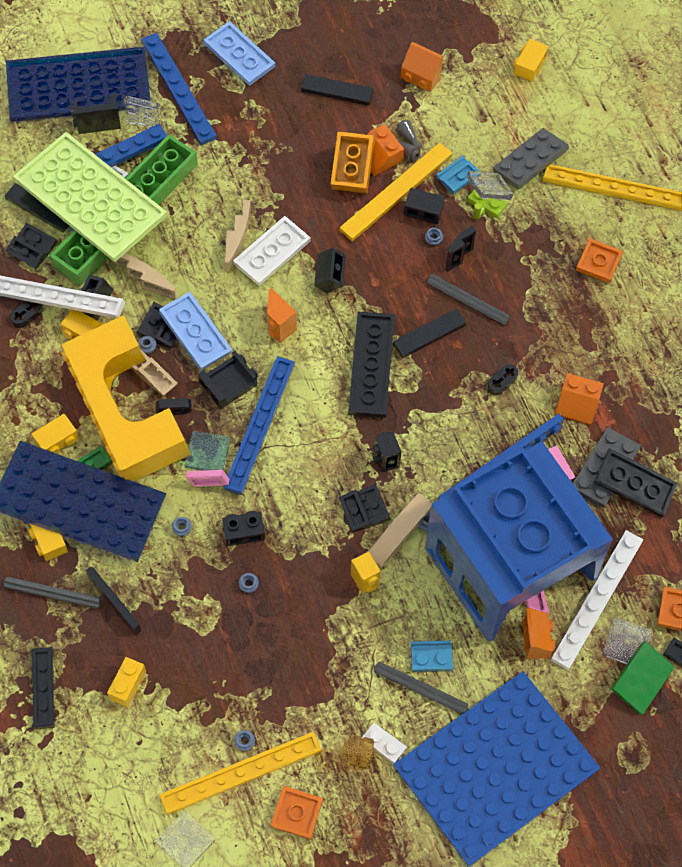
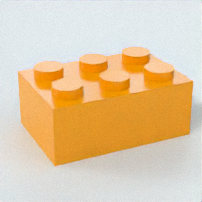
[331,132,375,194]

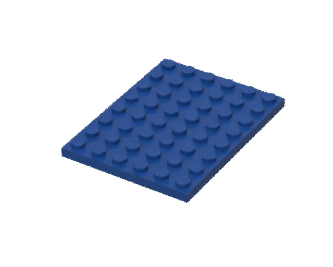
[393,671,600,867]

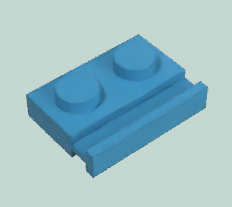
[436,155,480,195]
[411,640,453,672]

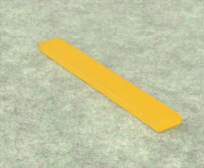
[340,142,452,242]
[543,164,682,211]
[159,731,322,815]

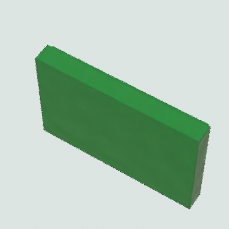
[610,641,675,715]

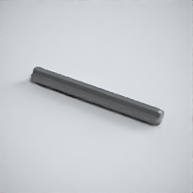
[427,274,510,325]
[4,577,101,609]
[374,662,468,714]

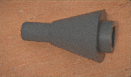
[396,120,422,149]
[395,137,420,162]

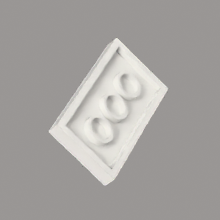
[233,216,311,286]

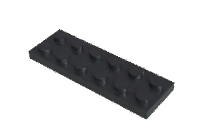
[348,311,395,418]

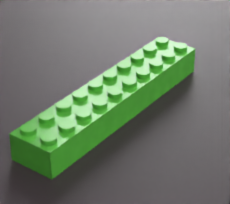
[49,134,198,286]

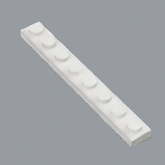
[0,276,125,318]
[551,530,643,671]

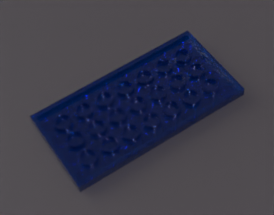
[6,46,151,122]
[0,441,166,562]

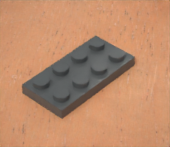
[493,128,569,189]
[573,427,641,508]

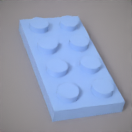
[204,21,275,86]
[159,292,232,371]

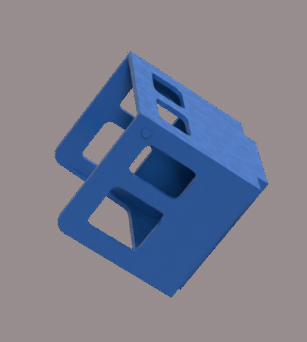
[425,441,613,642]

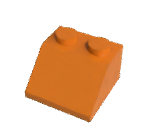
[401,42,443,92]
[367,124,404,177]
[267,288,297,343]
[555,373,604,426]
[522,608,555,659]

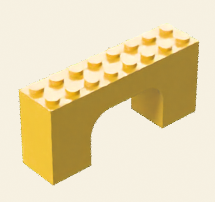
[61,315,191,485]

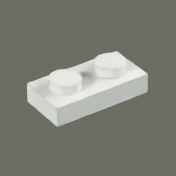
[361,723,407,764]

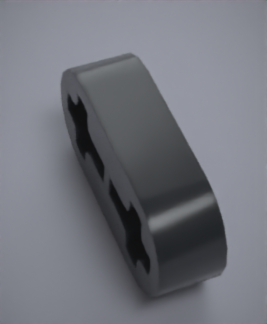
[10,301,43,328]
[487,365,518,395]
[155,398,192,415]

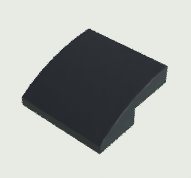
[5,222,58,269]
[445,226,476,272]
[136,302,176,348]
[339,483,391,532]

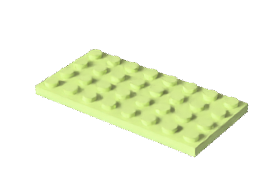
[13,132,168,262]

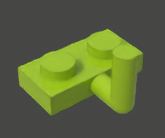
[467,185,508,219]

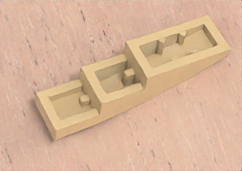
[225,200,251,272]
[114,253,177,300]
[131,350,178,397]
[369,493,432,568]

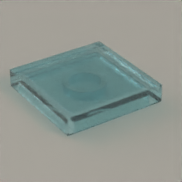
[184,431,230,471]

